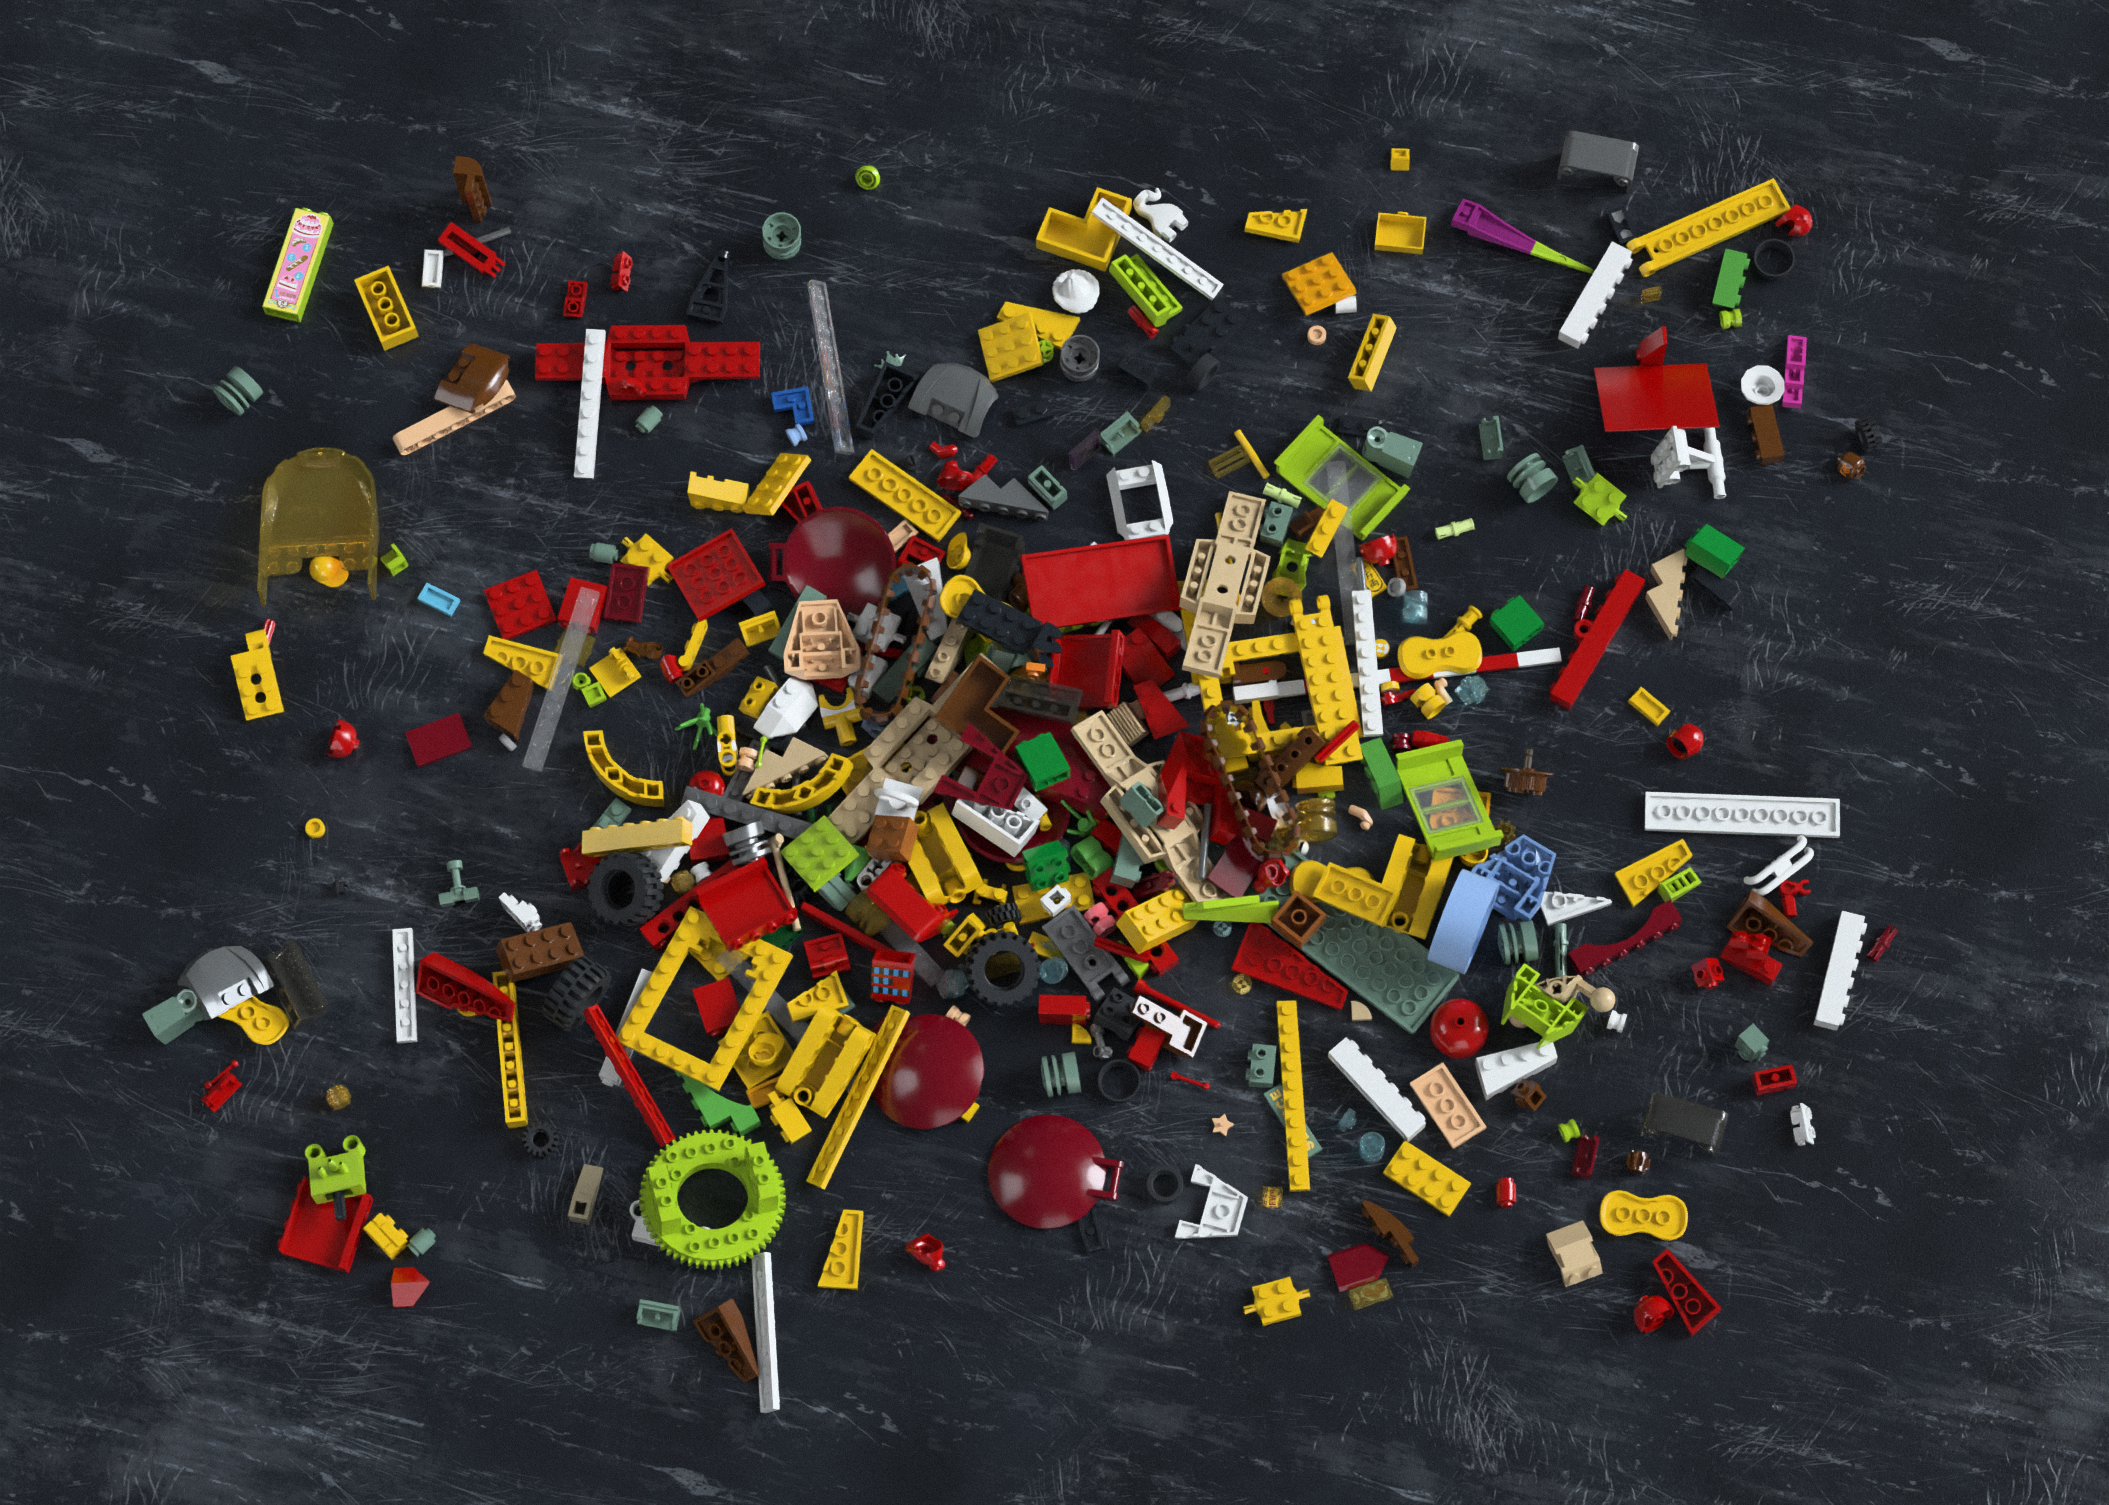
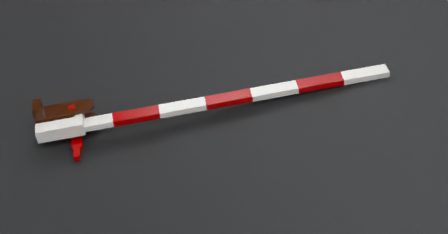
[1230,648,1562,726]

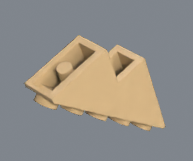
[1645,549,1687,640]
[925,618,974,684]
[742,737,829,800]

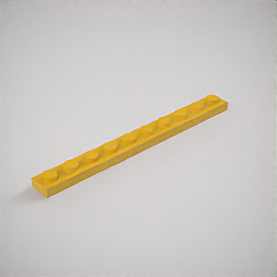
[1276,1001,1310,1192]
[806,1005,910,1190]

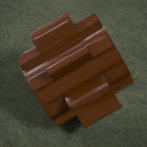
[1625,1151,1651,1175]

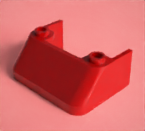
[865,861,959,942]

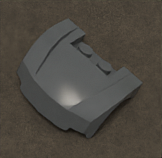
[908,363,998,438]
[178,946,274,1020]

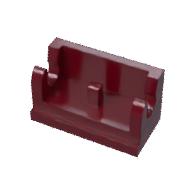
[1571,1134,1600,1179]

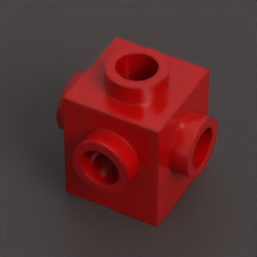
[1691,958,1724,989]

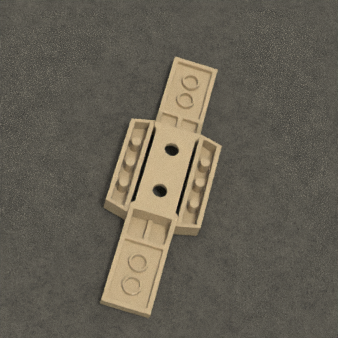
[1179,491,1270,679]
[827,653,1002,845]
[1070,710,1231,902]

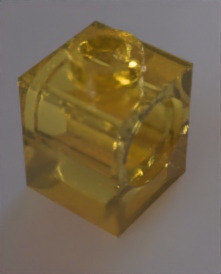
[1273,825,1300,857]

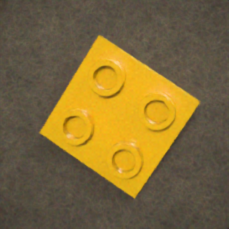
[589,647,642,698]

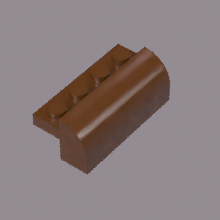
[453,156,492,223]

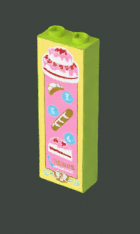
[262,208,334,322]

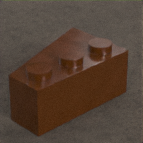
[484,670,534,742]

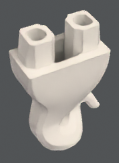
[1133,188,1188,243]

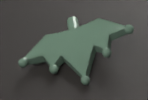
[874,351,906,369]

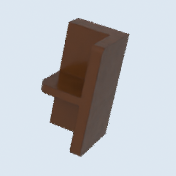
[1289,506,1324,542]

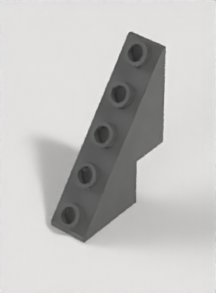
[958,474,1049,522]

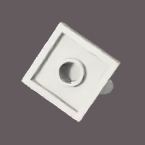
[874,778,923,821]

